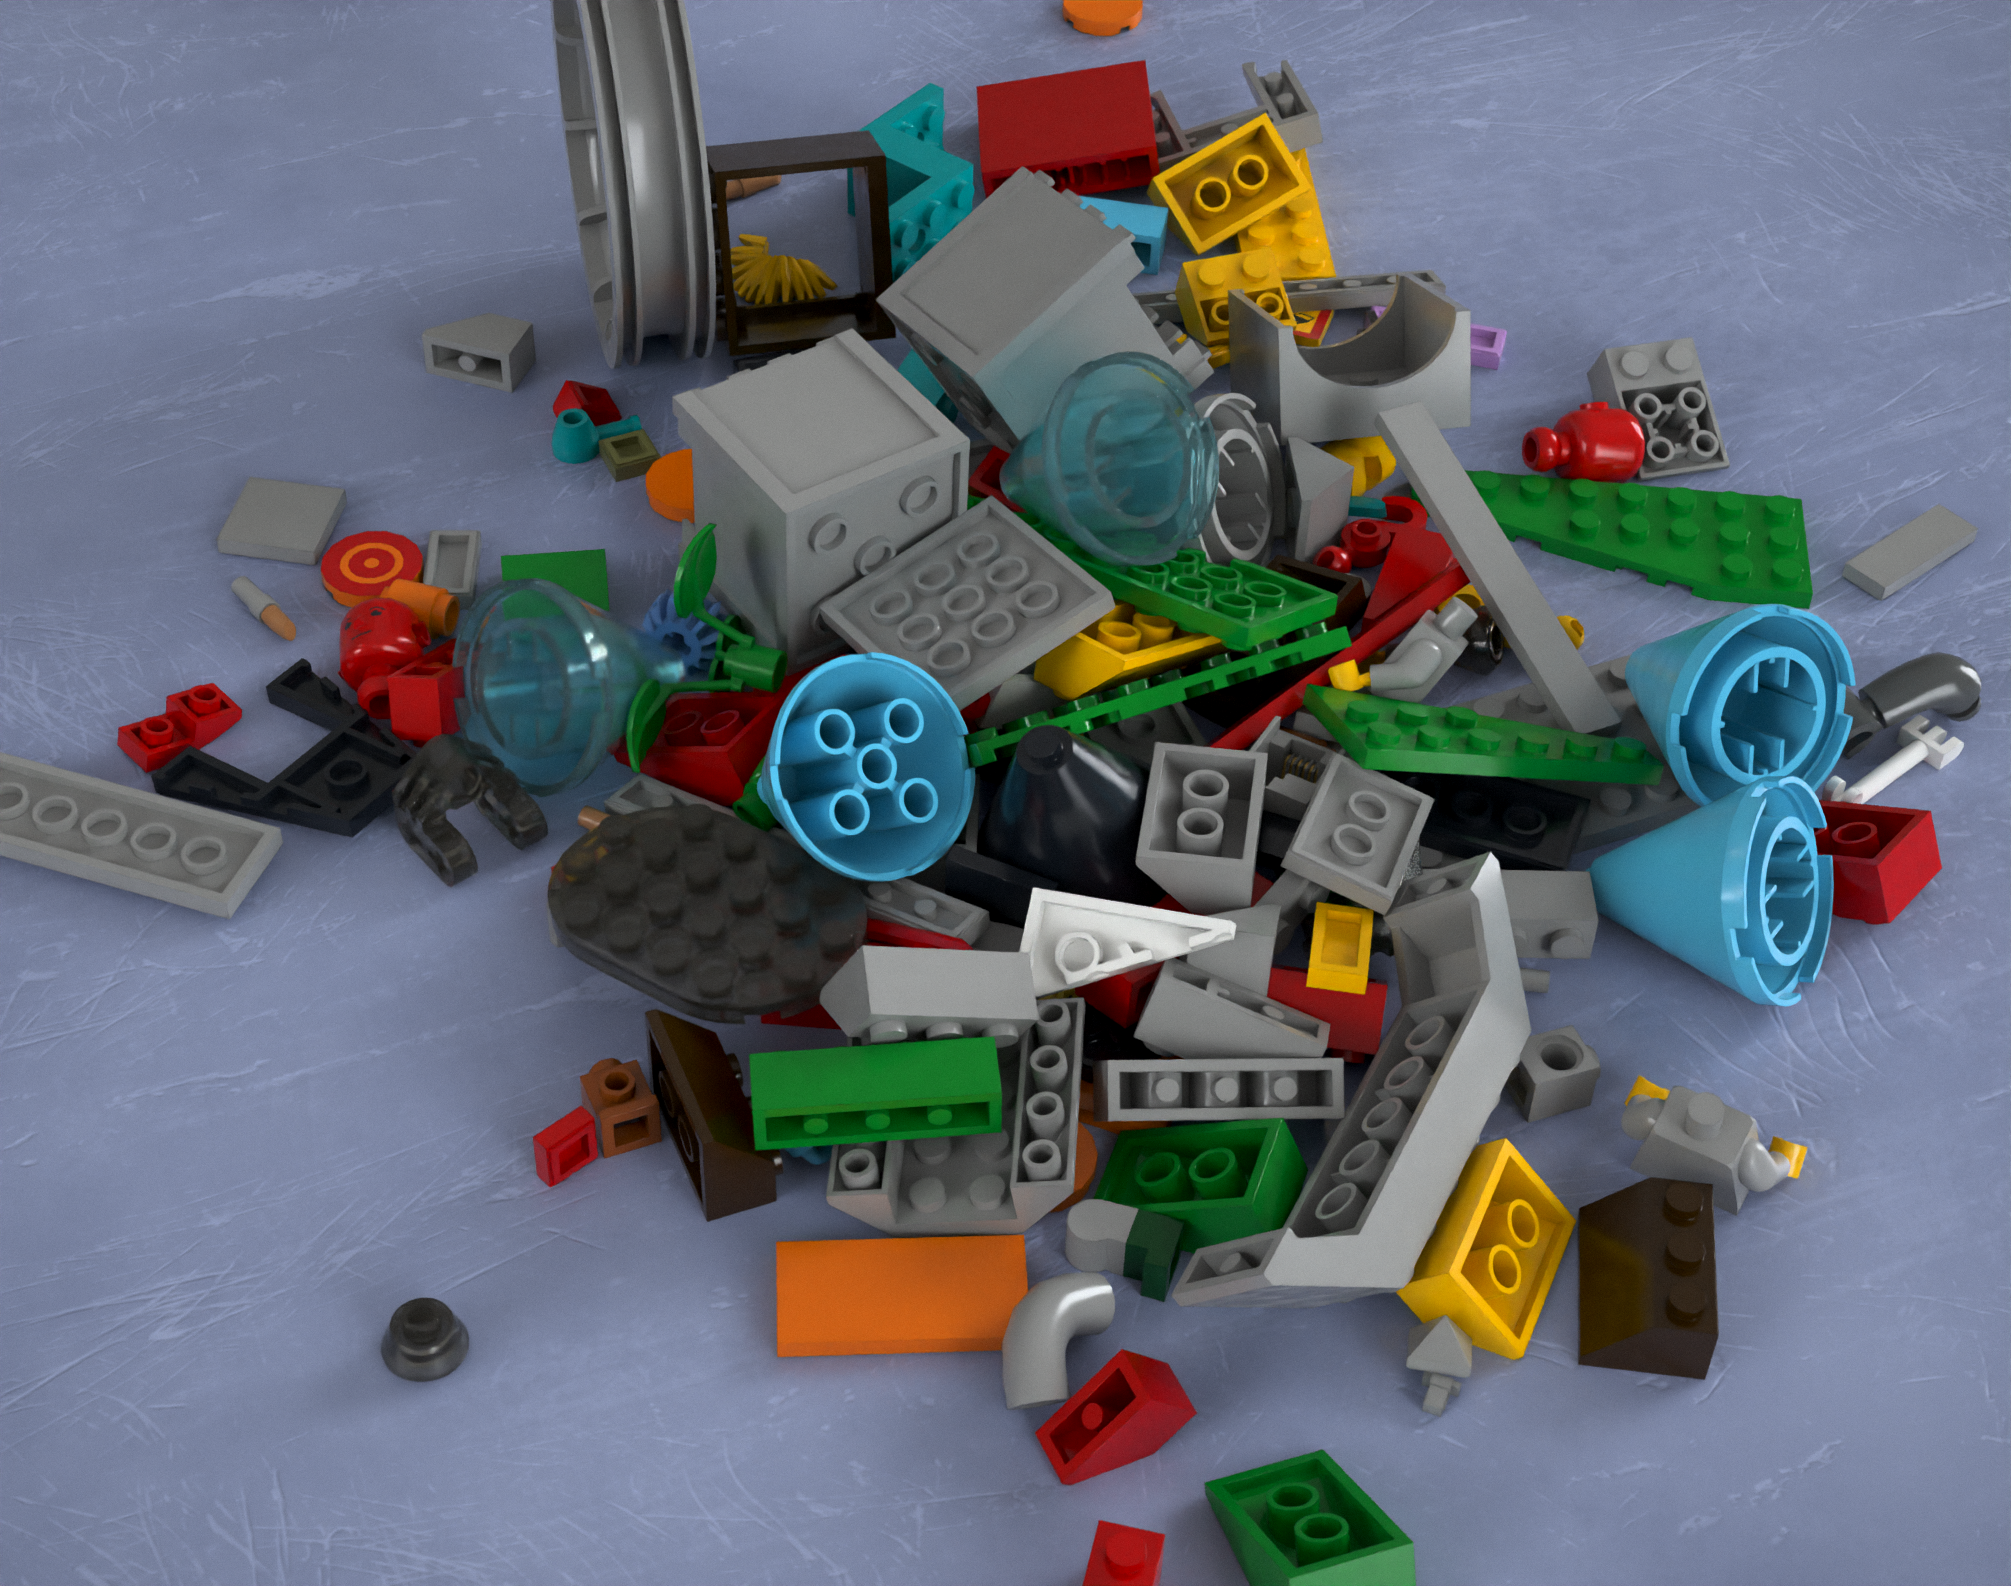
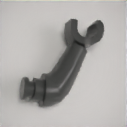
[1842,652,1981,760]

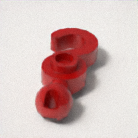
[1312,496,1428,573]

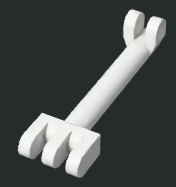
[1822,715,1964,804]

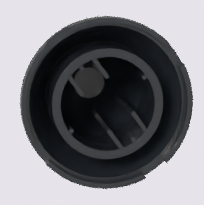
[977,725,1169,907]

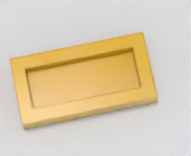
[1306,902,1374,995]

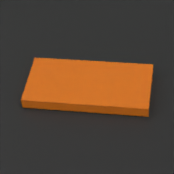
[776,1235,1028,1357]

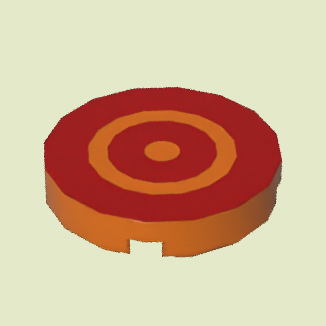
[321,531,424,608]

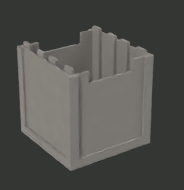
[876,166,1214,492]
[672,328,970,676]

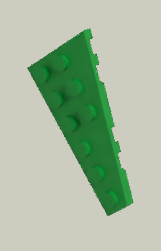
[1303,683,1664,785]

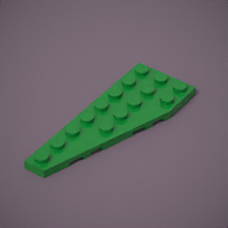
[1410,470,1813,609]
[967,495,1338,651]

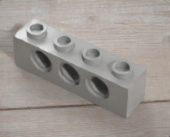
[1093,1058,1345,1121]

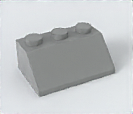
[1136,742,1268,915]
[819,945,1039,1048]

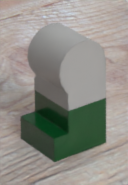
[1065,1199,1185,1302]

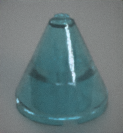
[1000,351,1219,567]
[452,578,685,798]

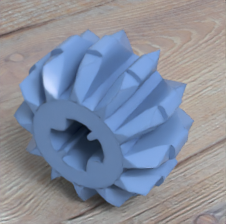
[642,589,728,676]

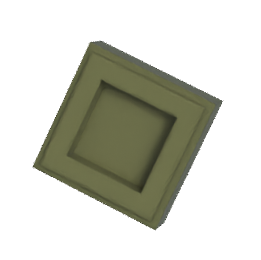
[598,429,661,482]

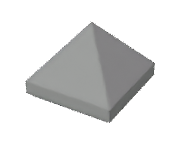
[1406,1315,1472,1378]

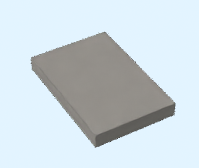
[1280,752,1435,915]

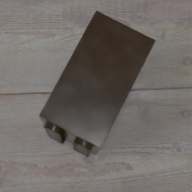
[706,130,896,356]

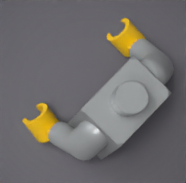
[1328,597,1478,704]
[1621,1075,1808,1215]

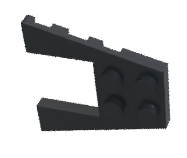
[151,658,427,838]

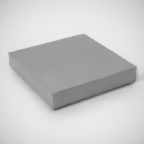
[216,477,347,565]

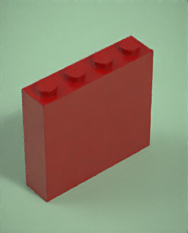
[977,60,1160,198]

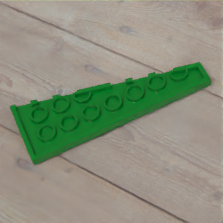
[964,622,1352,768]

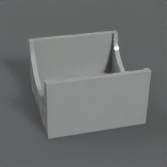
[1228,273,1471,446]

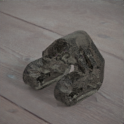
[392,734,548,887]

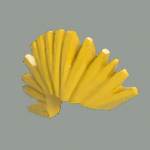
[731,234,838,305]

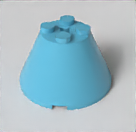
[757,652,975,882]

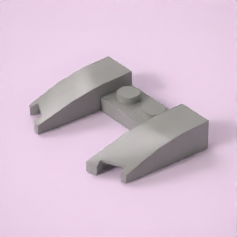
[1151,60,1323,173]

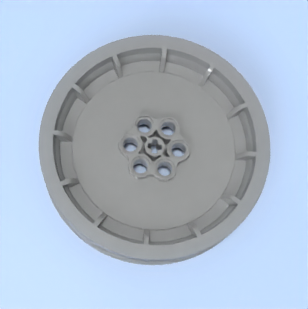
[550,0,716,369]

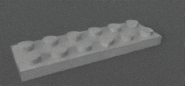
[0,752,283,919]

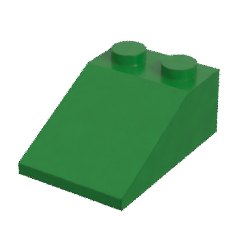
[1093,1117,1308,1254]
[1204,1449,1416,1586]

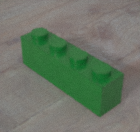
[749,1036,1002,1150]

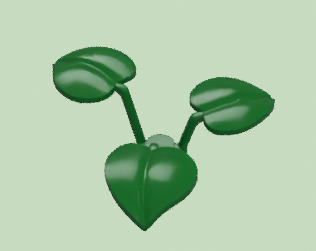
[626,523,788,774]

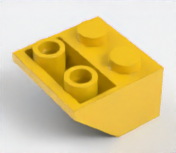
[1175,247,1297,346]

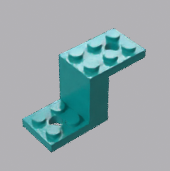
[847,83,974,283]

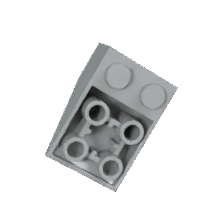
[1587,337,1730,481]

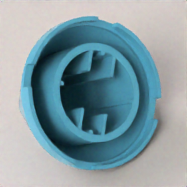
[1625,604,1856,807]
[1586,776,1834,1006]

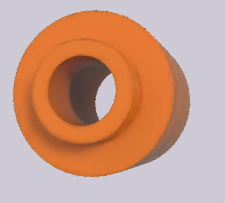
[380,578,460,639]

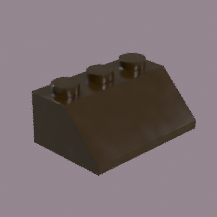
[645,1009,783,1222]
[1578,1177,1719,1380]

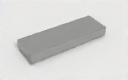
[1842,504,1978,601]

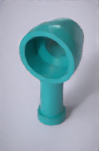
[551,409,642,464]

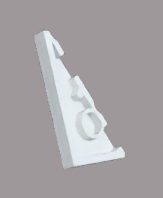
[1019,887,1236,999]

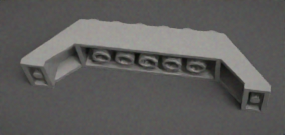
[1171,851,1531,1308]

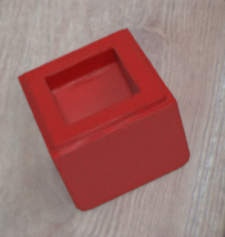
[552,380,622,426]

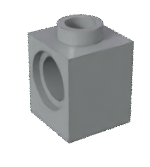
[1505,1025,1601,1123]

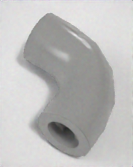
[1002,1272,1115,1410]

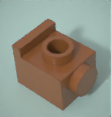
[580,1058,662,1159]

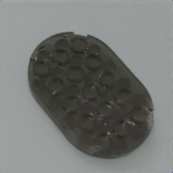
[547,804,869,1024]

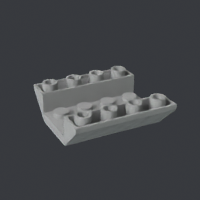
[826,997,1085,1238]

